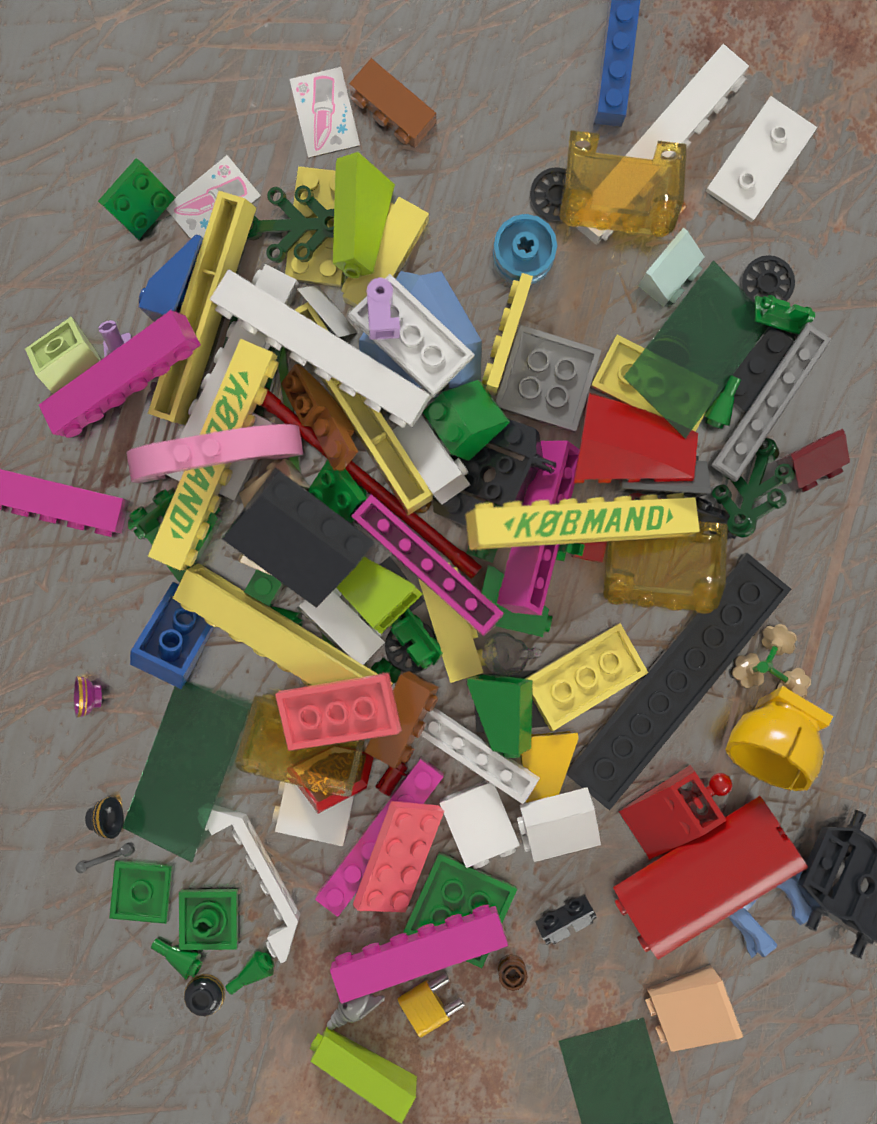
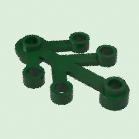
[247,185,334,263]
[712,438,795,538]

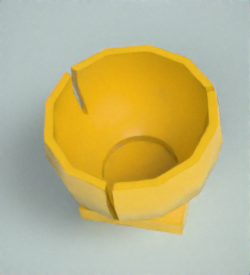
[725,686,833,791]

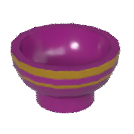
[74,676,102,717]

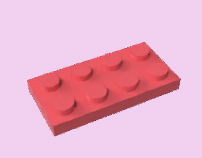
[275,673,402,751]
[353,801,444,912]

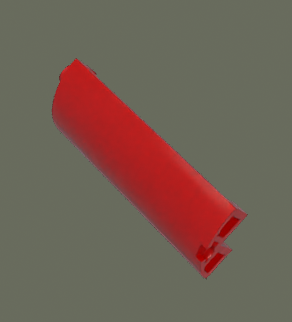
[613,796,808,960]

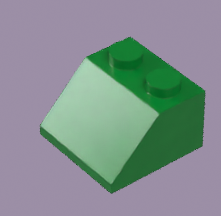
[423,380,510,461]

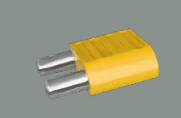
[397,973,465,1038]

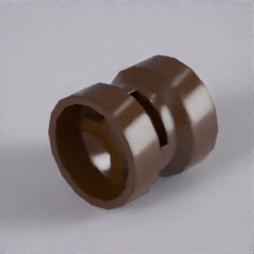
[497,954,528,991]

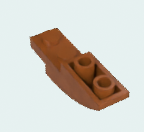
[281,364,358,471]

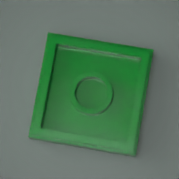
[109,859,174,924]

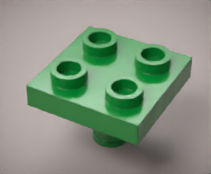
[98,158,176,240]
[308,459,367,524]
[179,889,238,950]

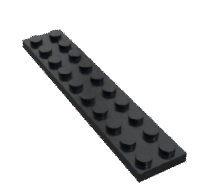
[566,553,792,811]

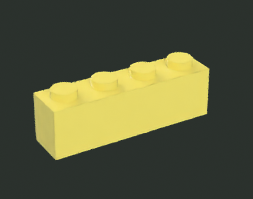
[341,197,429,308]
[418,562,487,683]

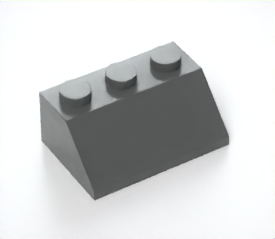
[615,456,711,498]

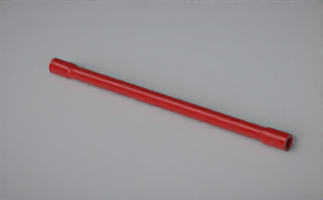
[261,387,482,579]

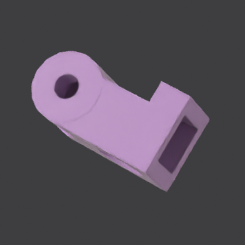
[367,278,400,340]

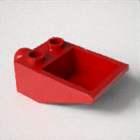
[618,765,733,859]

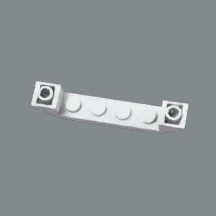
[198,803,301,963]

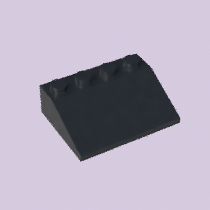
[221,467,375,608]

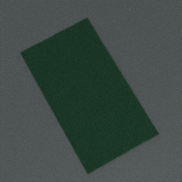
[623,260,769,438]
[122,682,249,863]
[559,1017,674,1124]

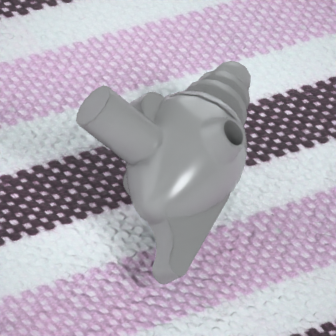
[327,993,385,1030]

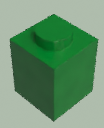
[244,569,285,606]

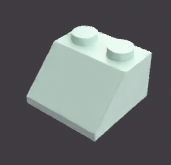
[638,228,704,307]

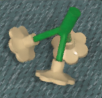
[732,624,811,698]

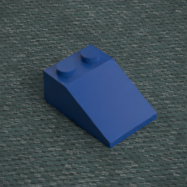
[138,234,203,322]
[130,582,214,689]

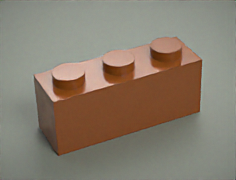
[349,58,437,148]
[364,671,439,768]

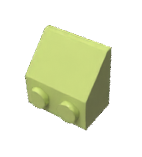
[25,316,101,394]

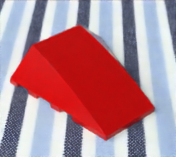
[574,392,698,483]

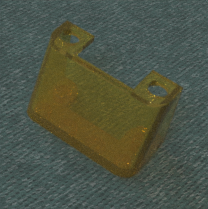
[560,130,687,237]
[603,521,727,614]
[235,694,366,796]

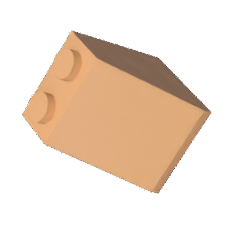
[645,965,743,1052]

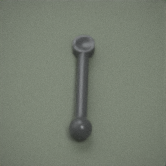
[75,844,133,873]

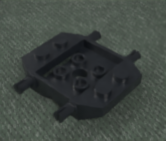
[433,418,557,527]
[797,810,877,959]

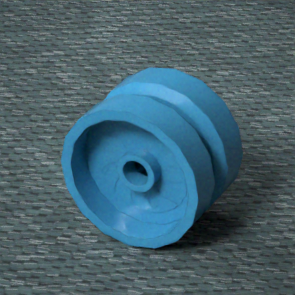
[492,214,557,285]

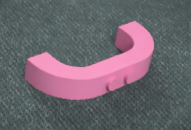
[126,424,304,483]

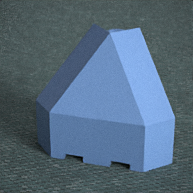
[359,271,482,388]

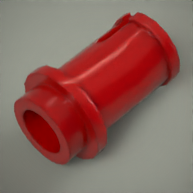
[375,762,408,796]

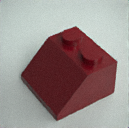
[776,428,850,492]

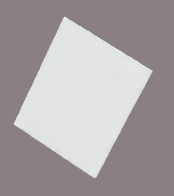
[297,285,357,337]

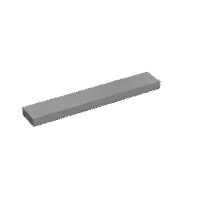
[711,323,832,482]

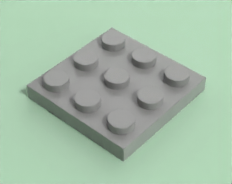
[496,325,602,433]

